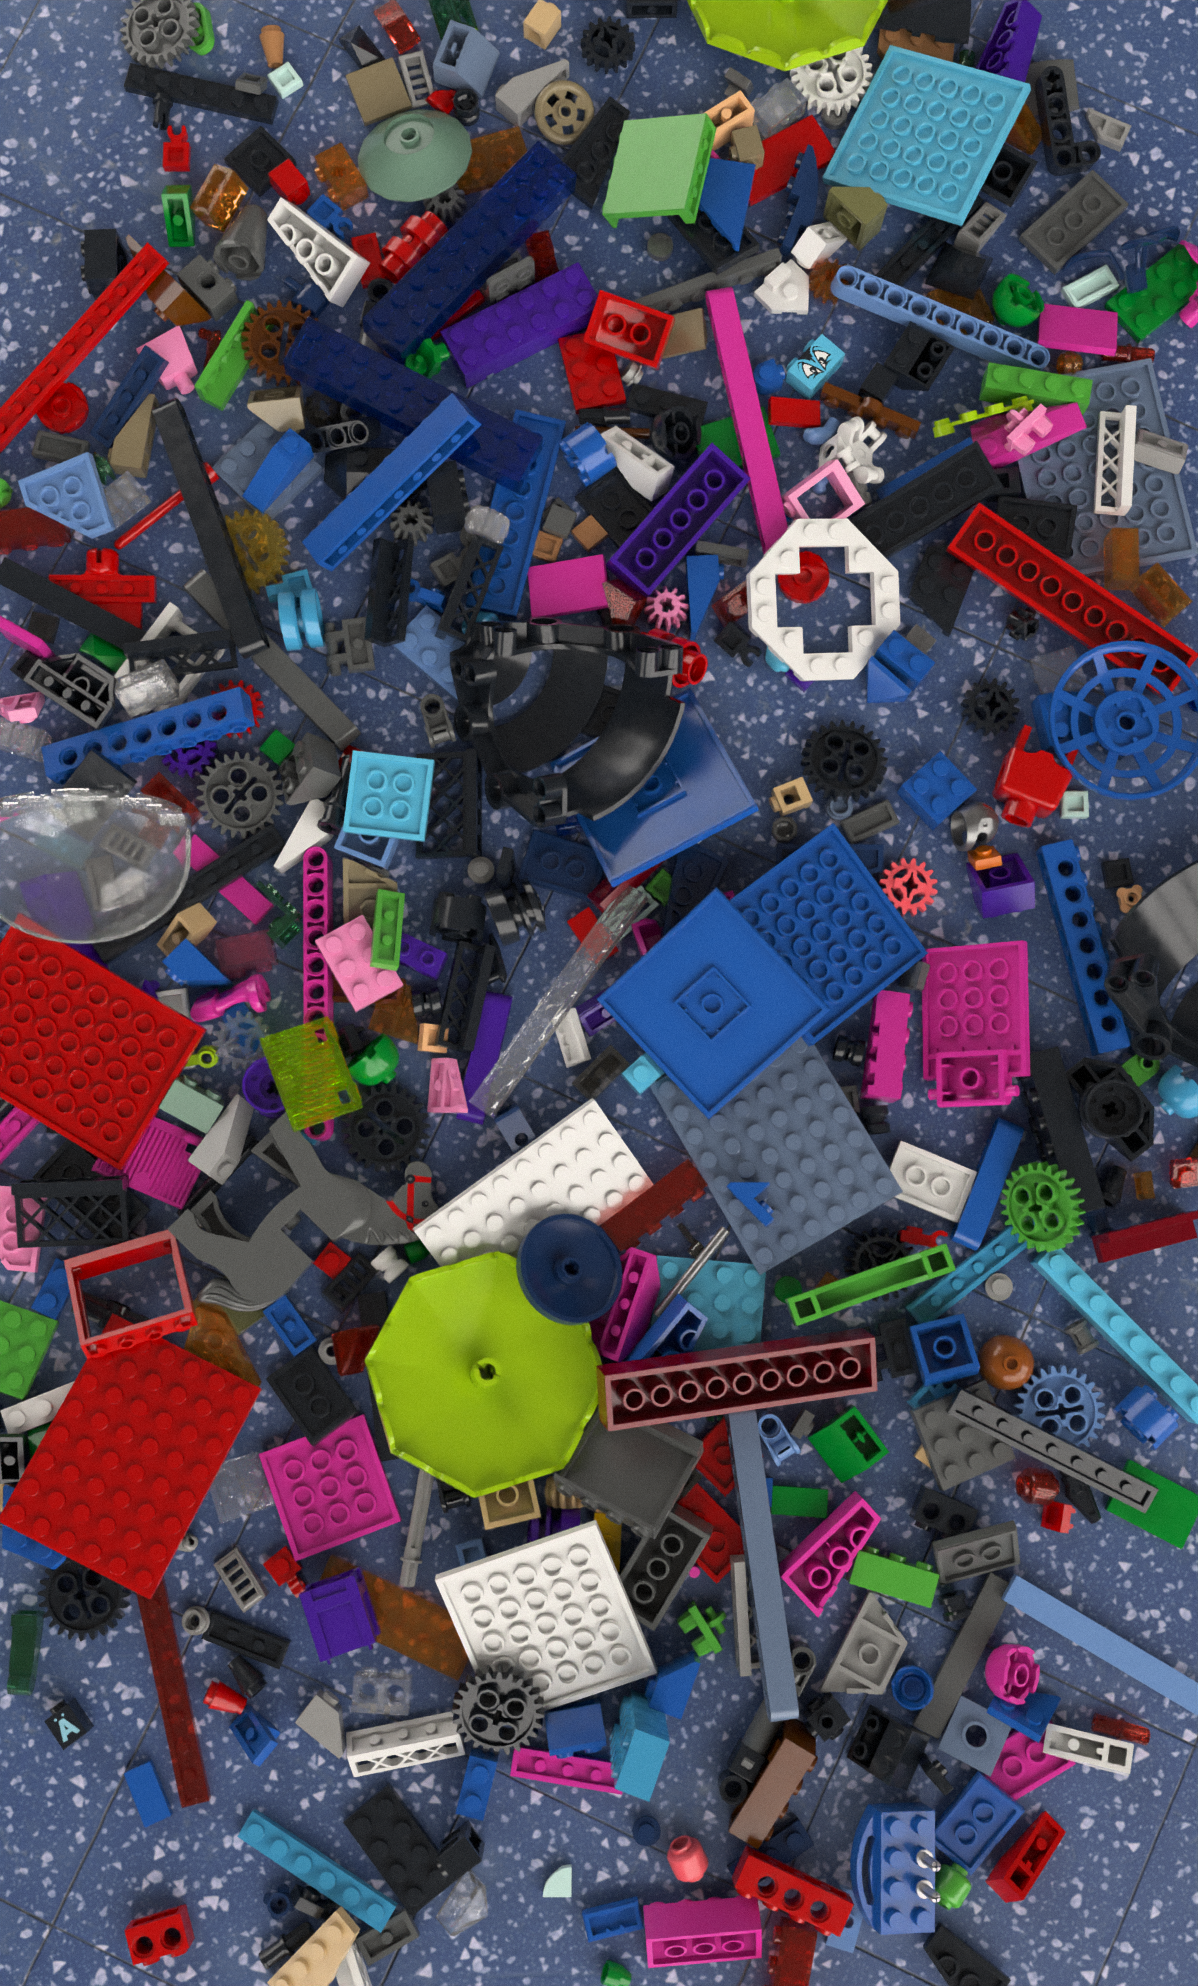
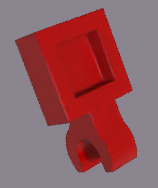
[896,1226,948,1248]
[263,1545,306,1598]

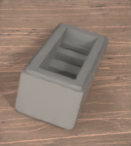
[398,50,434,109]
[954,201,1007,253]
[213,1547,269,1613]

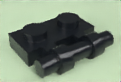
[861,1317,919,1382]

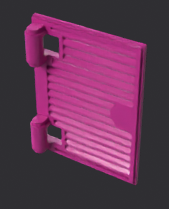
[91,1117,204,1209]

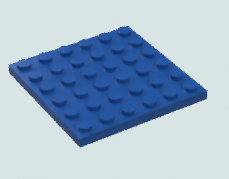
[730,823,928,1047]

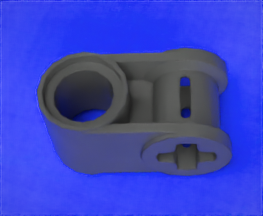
[420,694,456,748]

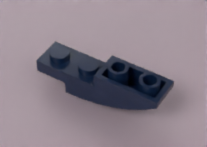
[777,144,818,257]

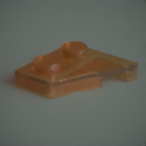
[368,984,419,1045]

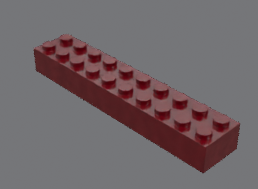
[596,1328,878,1431]

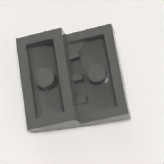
[1025,59,1080,118]

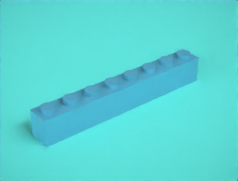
[1030,1249,1198,1424]

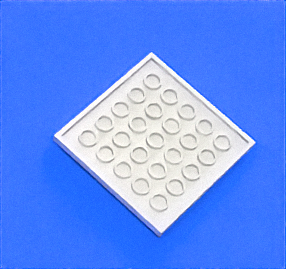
[435,1520,657,1718]

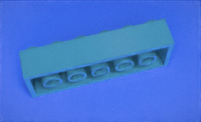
[609,1689,670,1802]

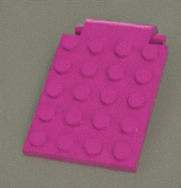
[921,940,1030,1108]

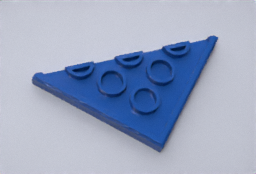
[699,158,756,251]

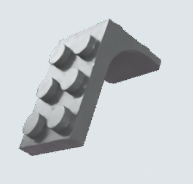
[450,212,535,306]

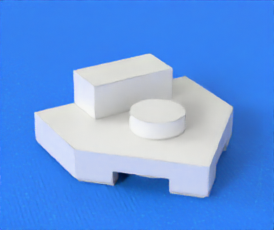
[754,259,809,315]

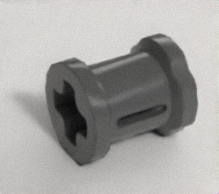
[1064,1318,1100,1355]

